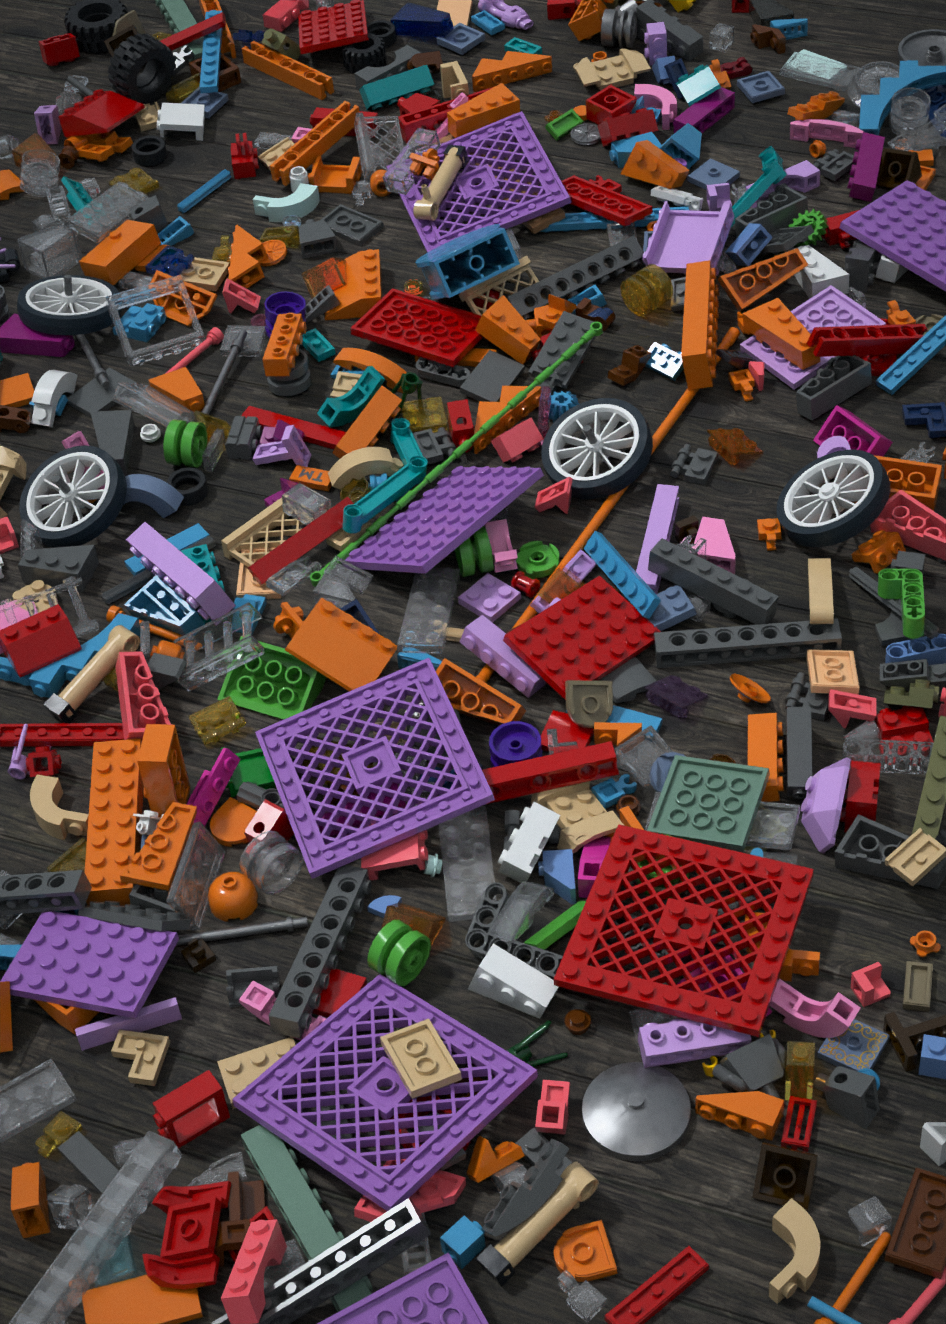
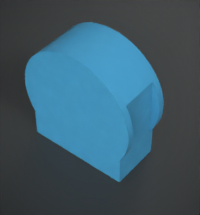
[415,224,520,299]

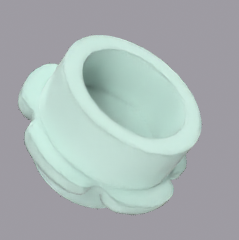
[424,853,442,877]

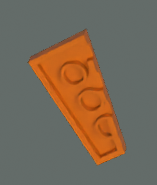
[120,802,197,891]

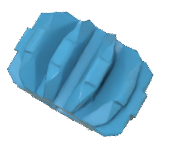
[544,391,579,423]

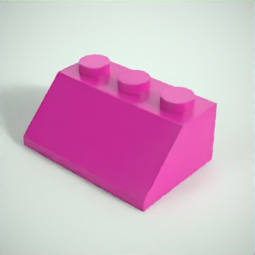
[813,405,893,457]

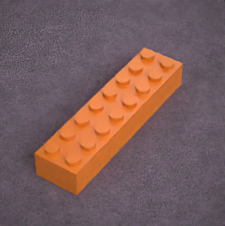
[681,260,720,390]
[85,738,144,906]

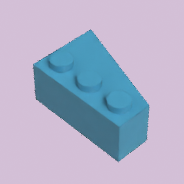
[124,575,205,638]

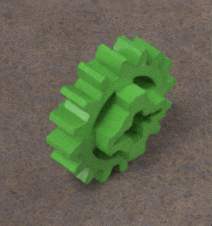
[788,209,828,248]

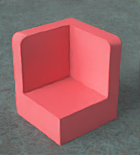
[0,516,19,554]
[851,962,891,1007]

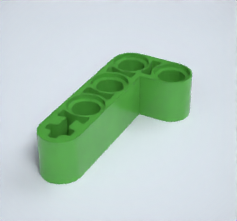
[878,569,925,639]

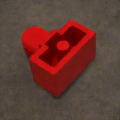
[38,33,80,66]
[231,133,259,179]

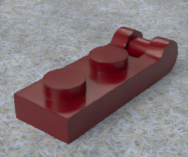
[720,57,753,80]

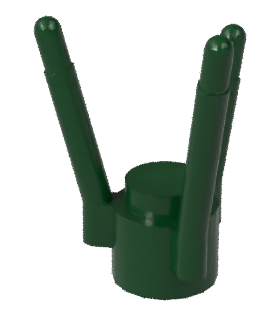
[391,372,423,418]
[506,1020,567,1067]

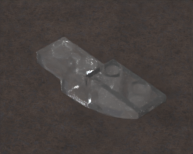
[490,881,554,942]

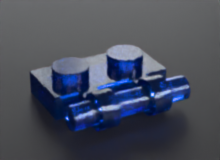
[233,30,265,42]
[145,245,194,278]

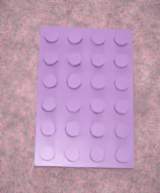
[740,285,886,390]

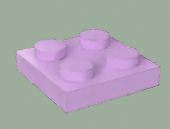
[458,573,521,623]

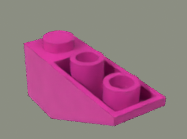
[578,837,611,898]

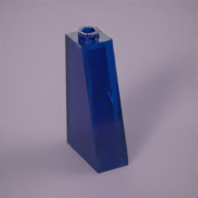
[390,3,454,37]

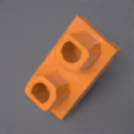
[409,148,440,181]
[273,602,305,638]

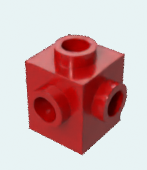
[26,746,62,777]

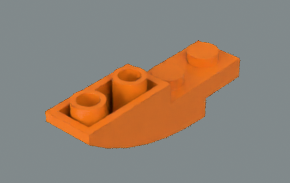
[787,91,845,120]

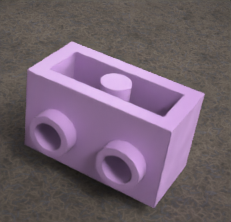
[644,22,667,65]

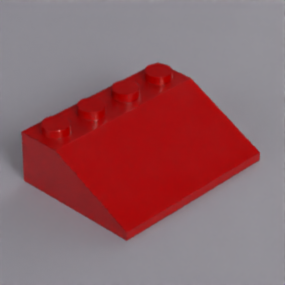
[58,89,145,137]

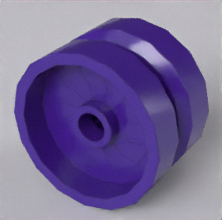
[489,721,542,767]

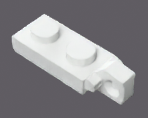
[650,186,703,211]

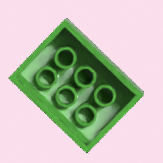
[217,636,327,720]

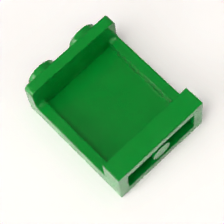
[221,747,276,797]

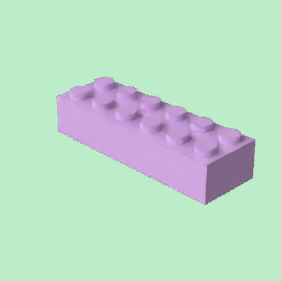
[126,522,236,624]

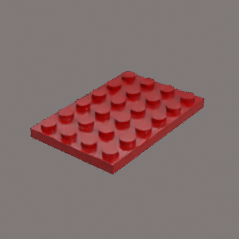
[298,0,369,54]
[350,288,483,367]
[503,575,661,700]

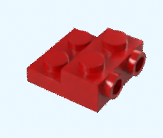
[874,705,934,761]

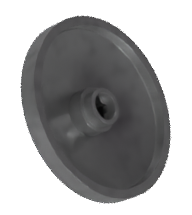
[898,29,946,66]
[582,1062,691,1161]

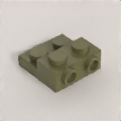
[884,679,939,708]

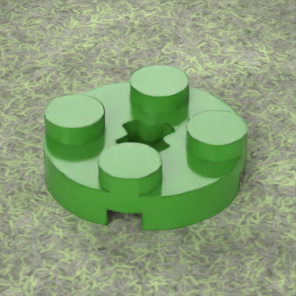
[516,541,560,579]

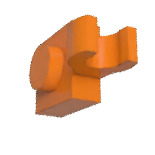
[709,59,732,90]
[886,300,916,325]
[728,369,754,402]
[757,518,781,550]

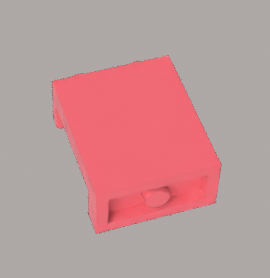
[361,825,428,880]

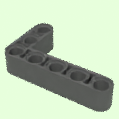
[465,882,563,980]

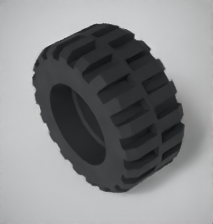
[64,0,128,54]
[108,34,176,104]

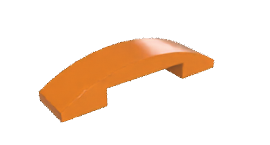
[333,348,407,393]

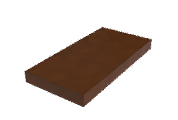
[884,1167,946,1279]

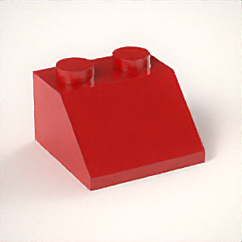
[586,85,637,125]

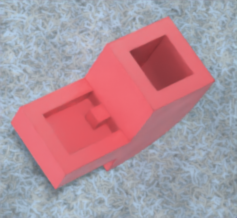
[535,1080,570,1134]

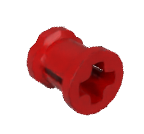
[511,571,540,598]

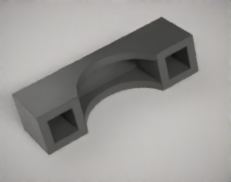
[354,45,421,90]

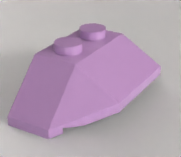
[801,757,851,853]

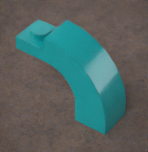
[317,366,385,427]

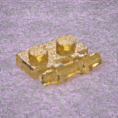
[188,696,246,745]

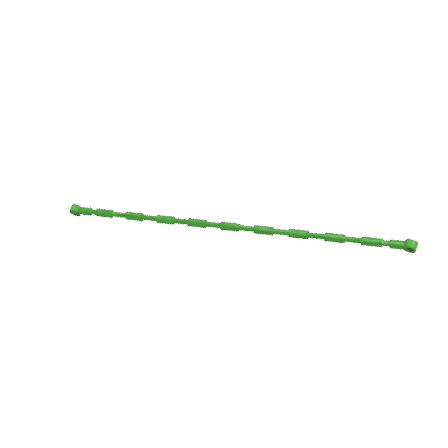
[310,322,603,587]

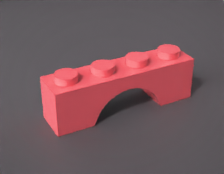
[221,1219,287,1324]

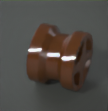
[57,146,80,169]

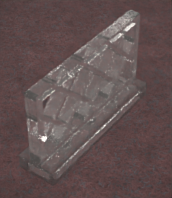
[354,113,406,183]

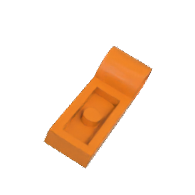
[64,135,114,162]

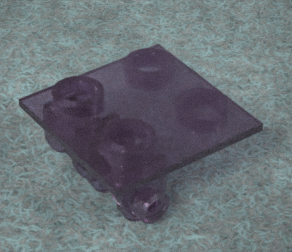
[645,675,708,718]

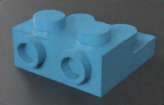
[112,303,166,342]

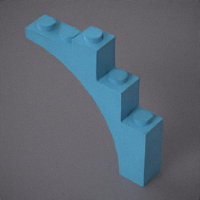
[859,60,946,136]
[0,613,142,698]

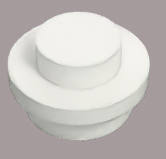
[140,424,161,442]

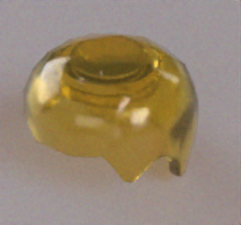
[340,477,372,504]

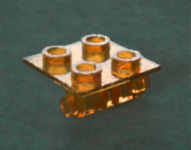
[707,428,763,465]

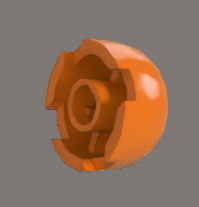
[208,872,258,922]

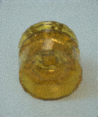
[620,264,673,317]

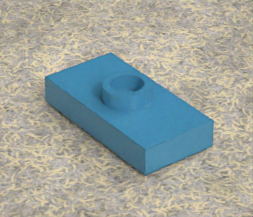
[471,10,505,35]

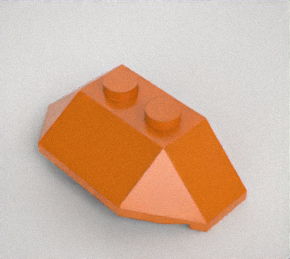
[148,270,218,327]

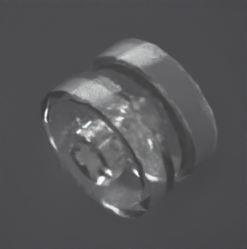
[239,831,303,895]

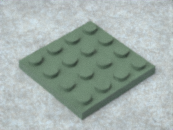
[647,755,770,852]

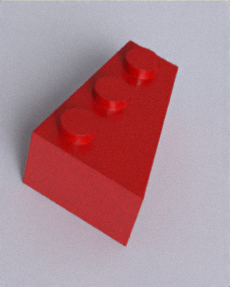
[597,108,659,147]
[840,760,881,833]

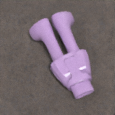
[478,0,534,30]

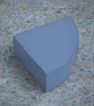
[367,895,402,921]

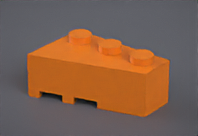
[621,140,690,189]

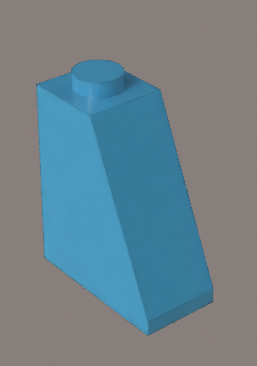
[659,123,702,169]
[609,132,661,168]

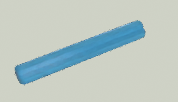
[177,169,231,213]

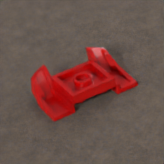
[142,1181,231,1290]

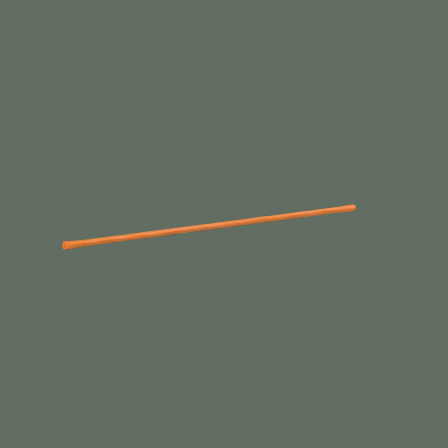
[476,327,740,684]

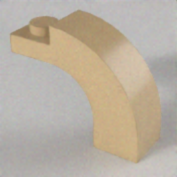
[328,447,404,493]
[30,775,89,840]
[769,1198,820,1304]

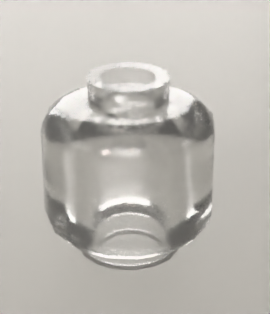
[0,134,20,159]

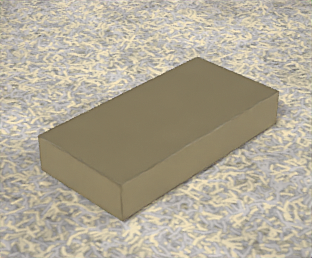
[903,961,933,1012]

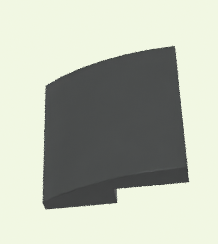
[599,657,658,703]

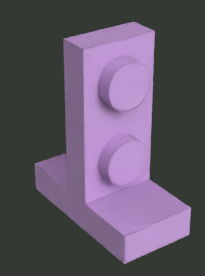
[252,425,311,467]

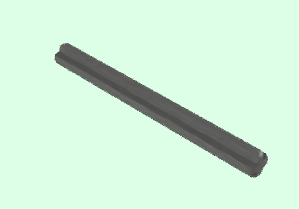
[101,536,216,605]
[849,567,939,639]

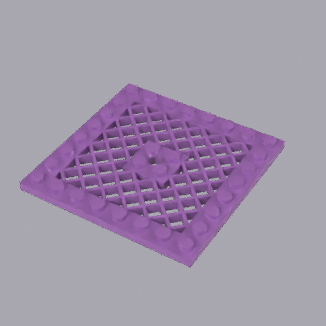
[386,111,571,253]
[255,658,495,879]
[232,974,538,1212]

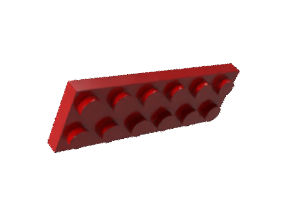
[561,175,653,226]

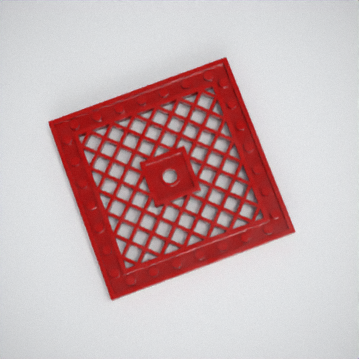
[554,824,814,1037]

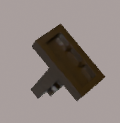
[883,1012,946,1072]

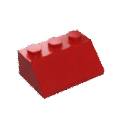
[0,604,82,678]

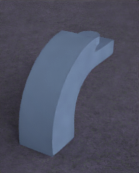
[124,474,184,518]

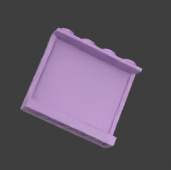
[643,201,734,273]

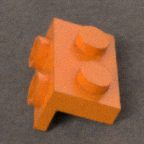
[851,530,906,574]

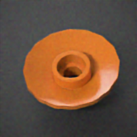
[730,673,771,704]

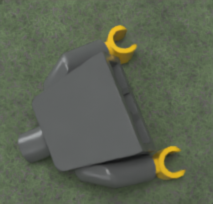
[702,1030,787,1098]

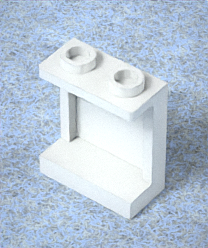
[157,103,205,141]

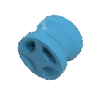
[370,473,388,491]

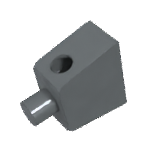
[130,195,168,234]
[299,219,337,259]
[814,1066,880,1129]

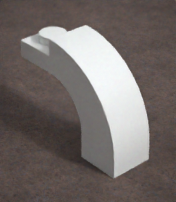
[31,370,77,427]

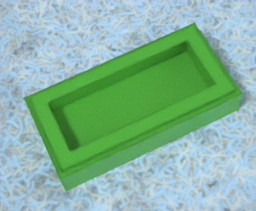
[545,109,584,141]

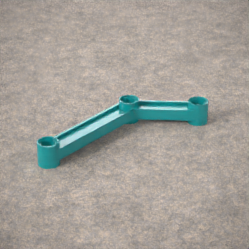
[727,146,787,238]
[342,418,428,534]

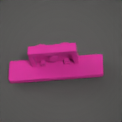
[187,748,240,840]

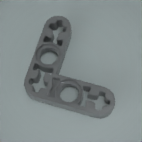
[416,357,470,387]

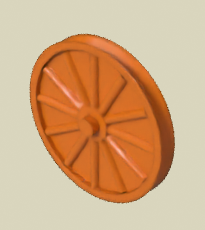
[260,239,287,266]

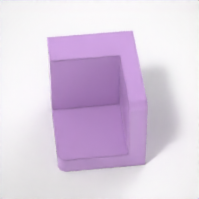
[707,183,732,211]

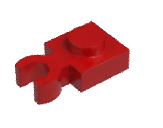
[589,175,622,193]

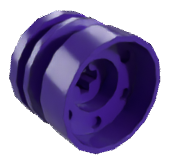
[264,291,307,338]

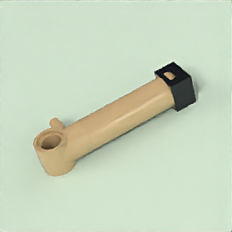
[413,145,469,221]
[43,625,140,723]
[476,1162,599,1287]

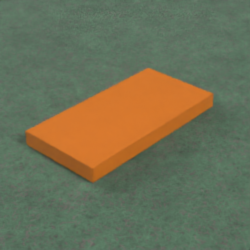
[81,1275,203,1324]

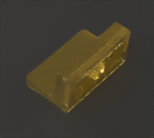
[165,73,201,103]

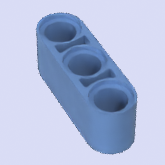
[885,634,946,665]

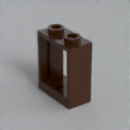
[189,53,241,92]

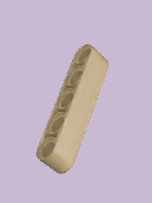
[808,558,834,624]

